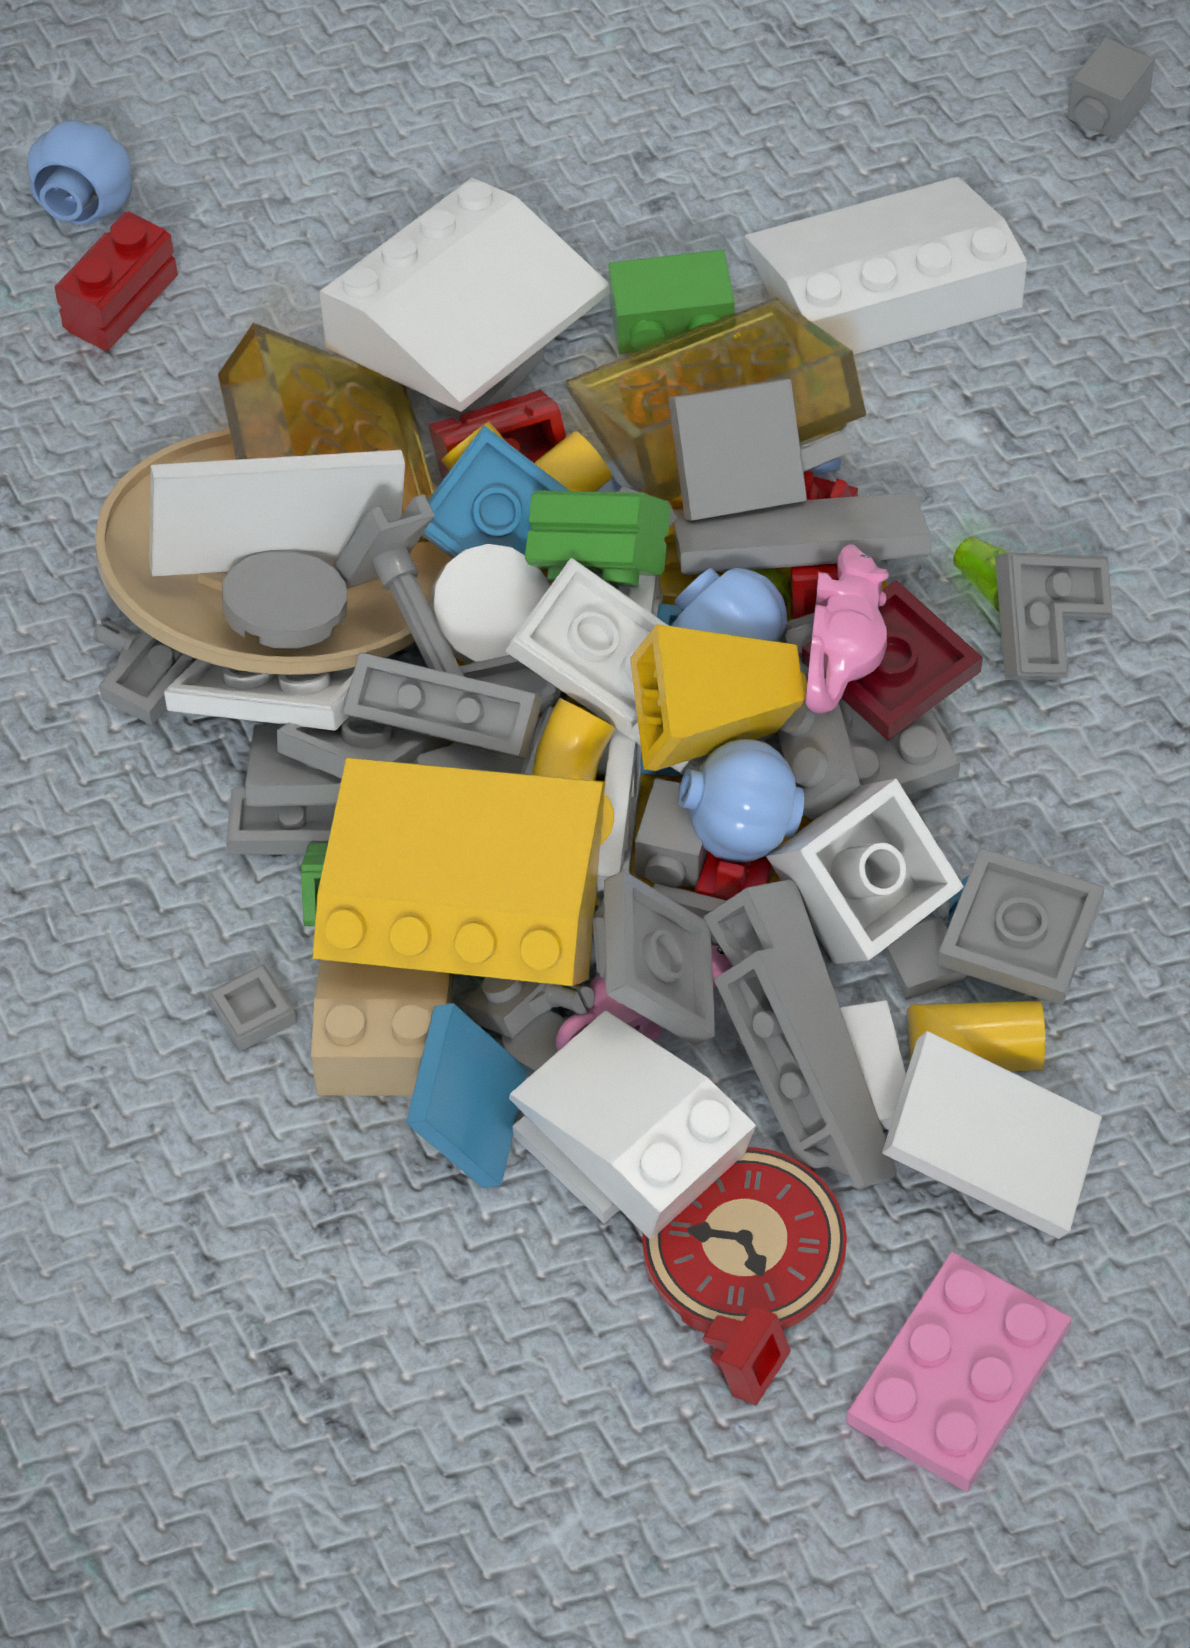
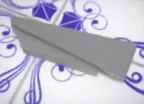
[703,880,897,1189]

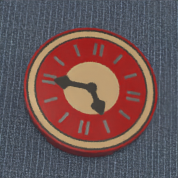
[642,1147,847,1333]

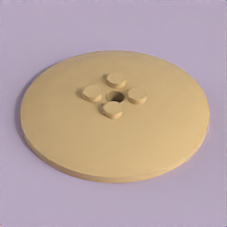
[95,426,452,675]

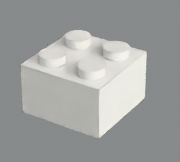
[766,778,964,964]

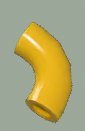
[532,698,616,845]

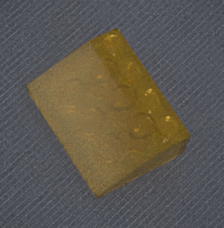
[565,297,866,501]
[218,322,434,542]

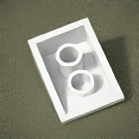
[509,1010,756,1240]

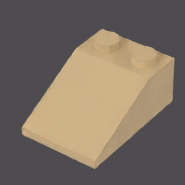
[311,959,454,1096]

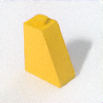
[630,624,807,771]

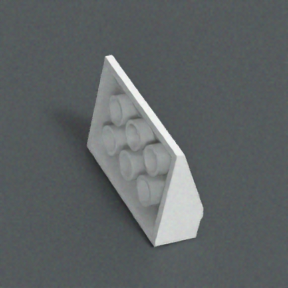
[319,177,610,412]
[744,177,1027,368]

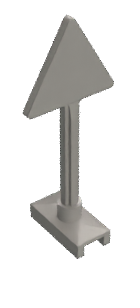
[333,494,541,774]

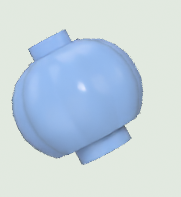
[27,120,132,225]
[672,568,787,642]
[678,739,804,863]

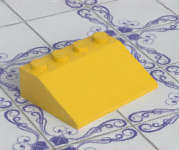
[312,758,606,986]

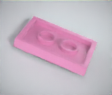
[846,1252,1072,1493]

